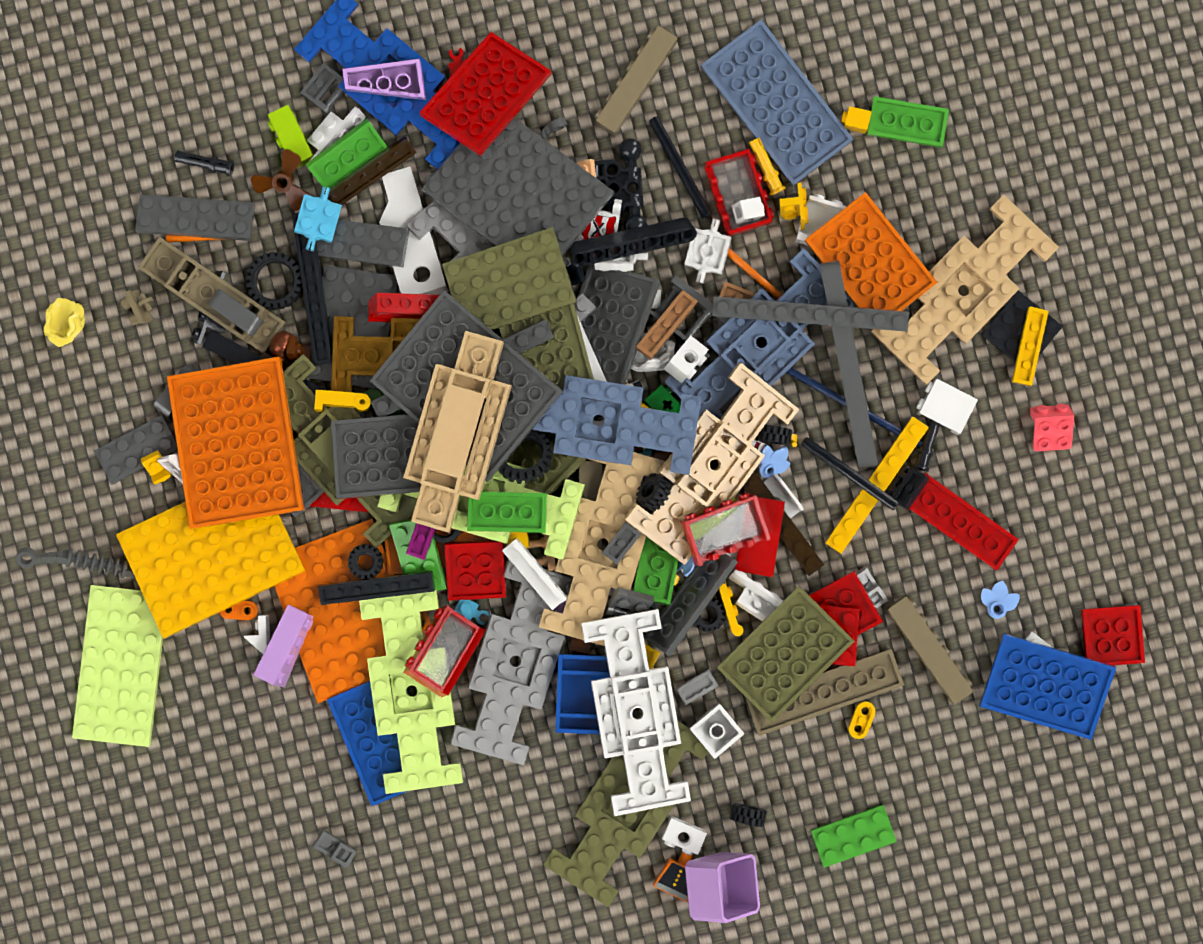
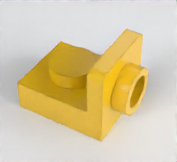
[141,450,171,485]

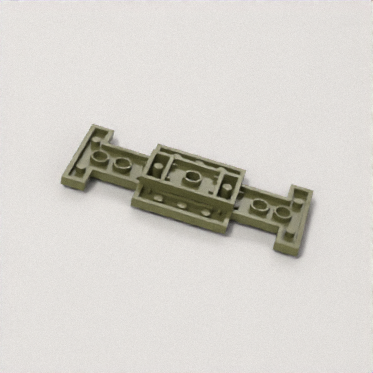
[543,712,709,907]

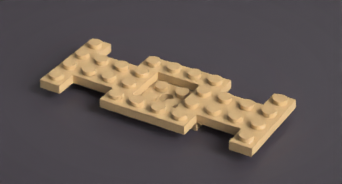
[871,195,1059,385]
[624,362,799,565]
[539,452,666,646]

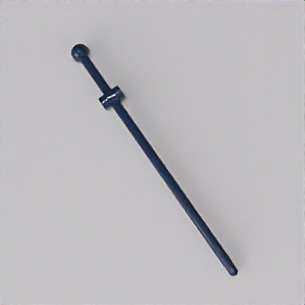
[733,341,923,447]

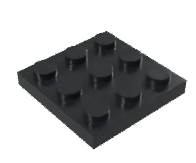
[981,290,1063,363]

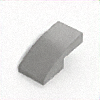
[856,566,888,609]

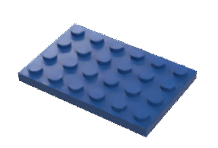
[979,633,1116,740]
[327,675,409,806]

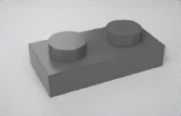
[602,522,641,565]

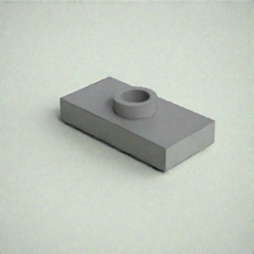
[676,669,718,705]

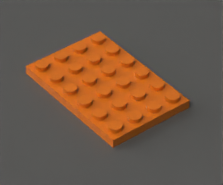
[804,192,938,331]

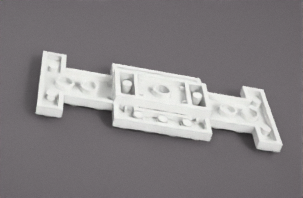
[581,609,691,816]

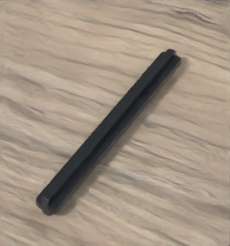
[649,116,711,219]
[801,437,899,510]

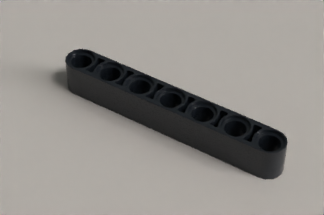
[566,217,697,267]

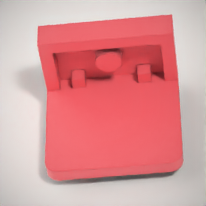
[1030,404,1074,451]

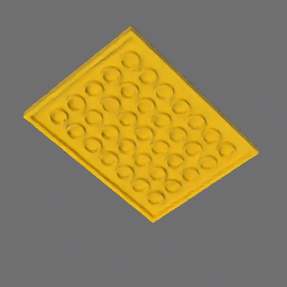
[116,501,306,639]

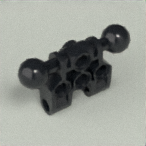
[594,138,648,230]

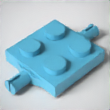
[294,187,342,251]

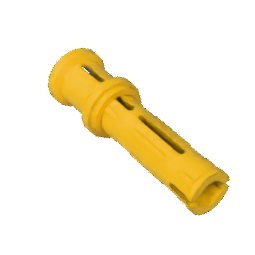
[749,137,786,196]

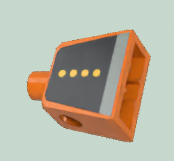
[653,852,693,902]

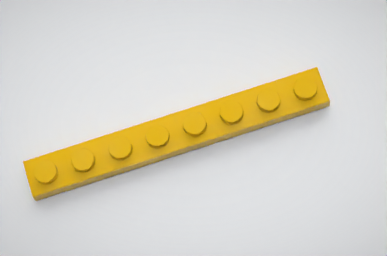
[825,416,929,554]

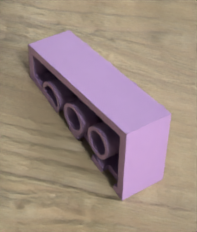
[342,59,426,100]
[254,605,314,687]

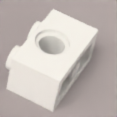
[664,335,709,383]
[662,816,707,856]

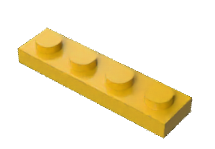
[1012,307,1049,386]

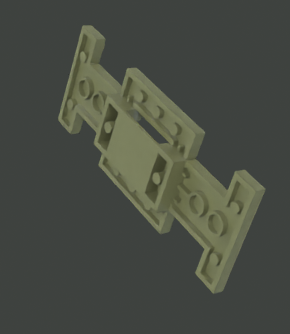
[283,354,418,548]

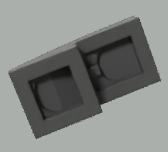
[313,829,357,868]

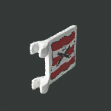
[581,199,622,239]

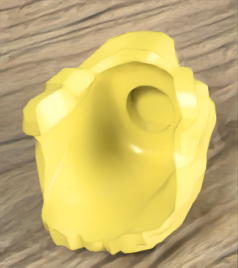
[43,298,85,347]

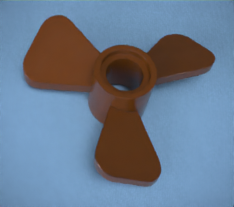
[251,149,310,211]

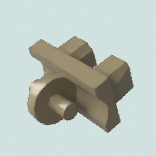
[120,290,154,325]

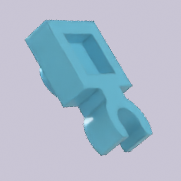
[455,600,490,625]

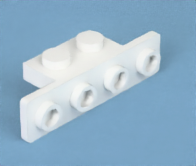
[307,107,366,161]
[729,570,783,622]

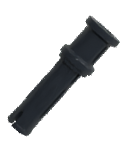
[175,150,234,177]
[912,419,940,472]

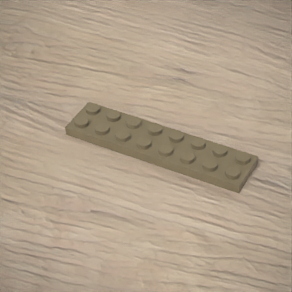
[746,649,904,736]

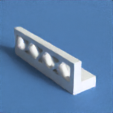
[502,538,567,610]

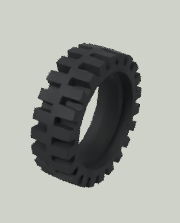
[246,252,303,310]
[498,430,552,484]

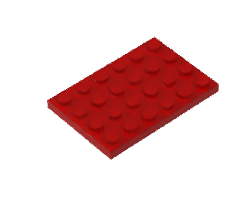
[420,32,551,156]

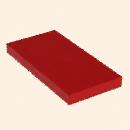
[735,497,785,577]

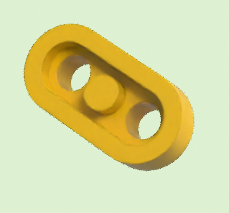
[848,701,876,739]

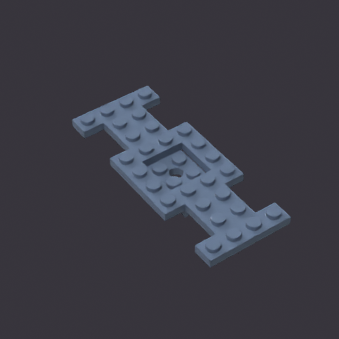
[664,248,856,420]
[532,375,702,475]

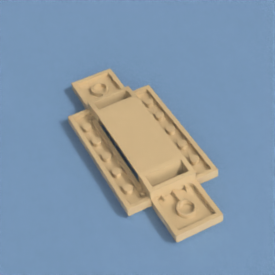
[403,331,512,533]

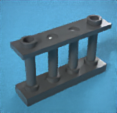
[648,275,730,360]

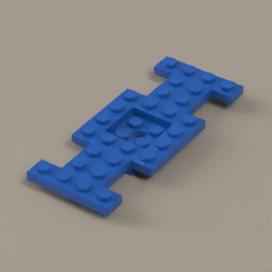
[294,0,460,170]

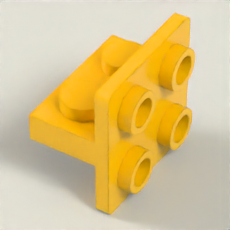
[779,182,808,230]

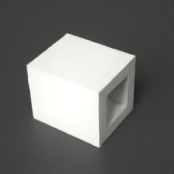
[732,197,765,224]

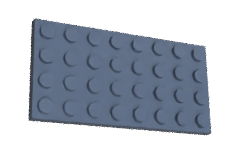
[700,20,854,187]

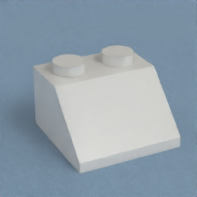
[690,703,744,759]

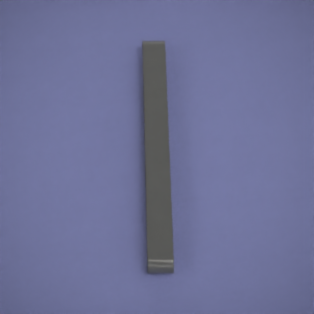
[820,260,878,469]

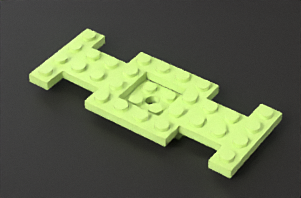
[378,463,585,560]
[359,590,463,794]

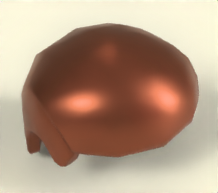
[270,331,293,361]

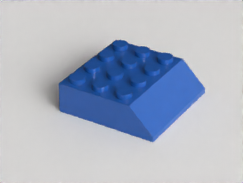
[555,653,634,735]

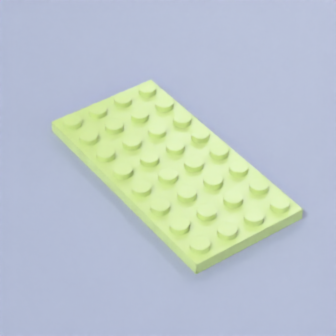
[72,585,163,747]

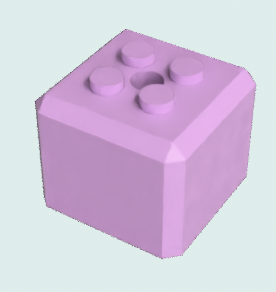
[685,852,760,923]

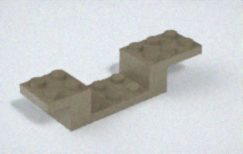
[138,237,286,353]

